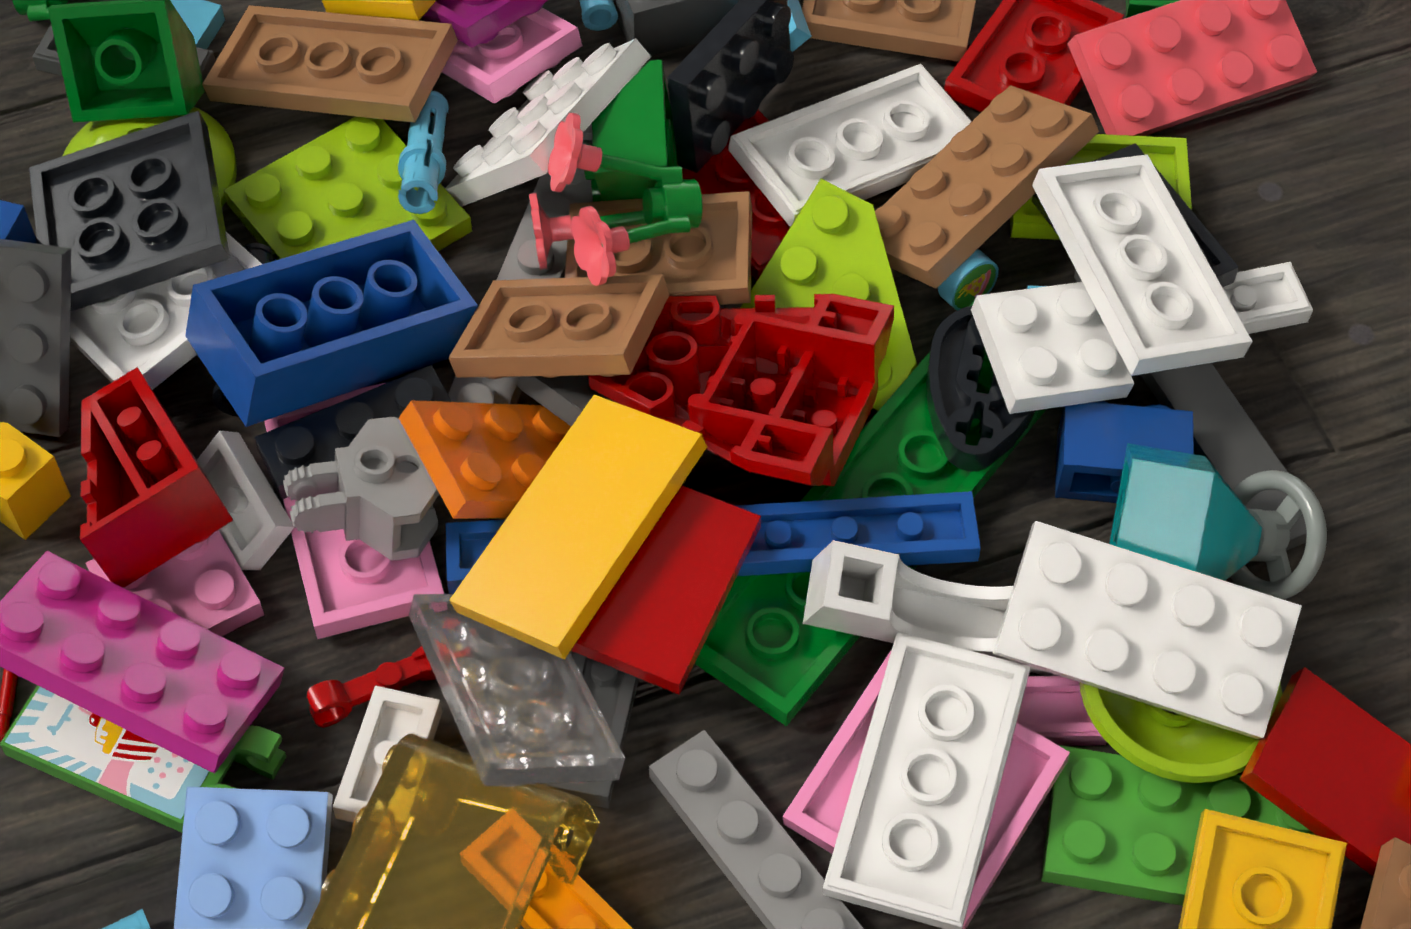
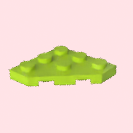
[741,179,918,415]

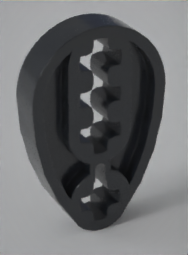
[926,305,1037,471]

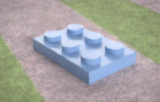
[174,787,333,929]

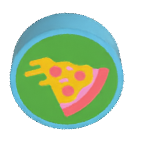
[938,249,998,311]

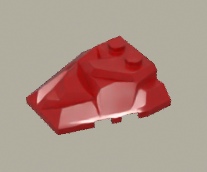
[588,294,894,486]

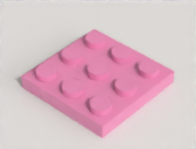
[783,650,1070,929]

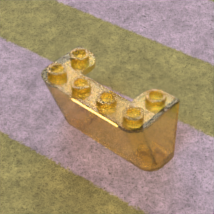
[307,733,599,929]

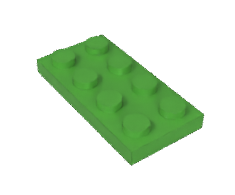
[1041,745,1317,906]

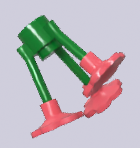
[529,113,703,286]

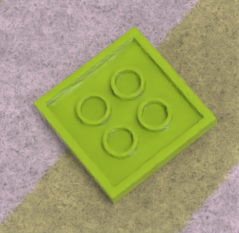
[223,116,472,260]

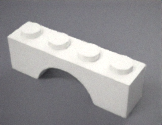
[803,540,1059,676]

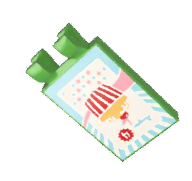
[0,685,286,833]

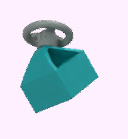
[1109,443,1327,599]

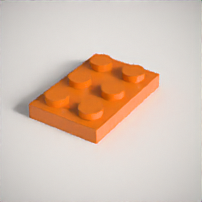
[399,400,571,519]

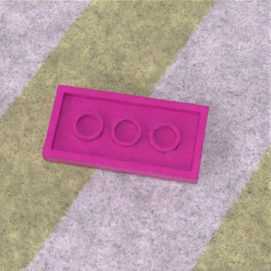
[0,551,285,774]

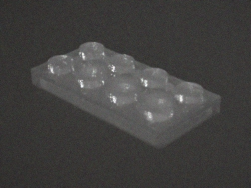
[409,594,625,787]

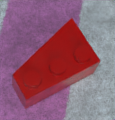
[80,367,233,588]

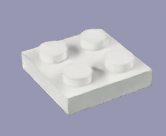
[971,282,1134,414]

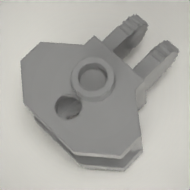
[283,417,439,561]

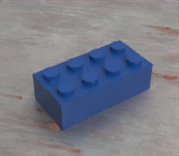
[185,220,478,427]

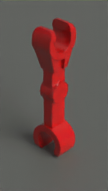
[307,628,472,728]

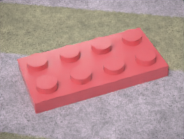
[1067,0,1317,136]

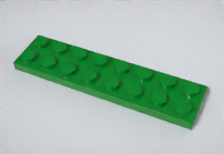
[695,300,1046,726]

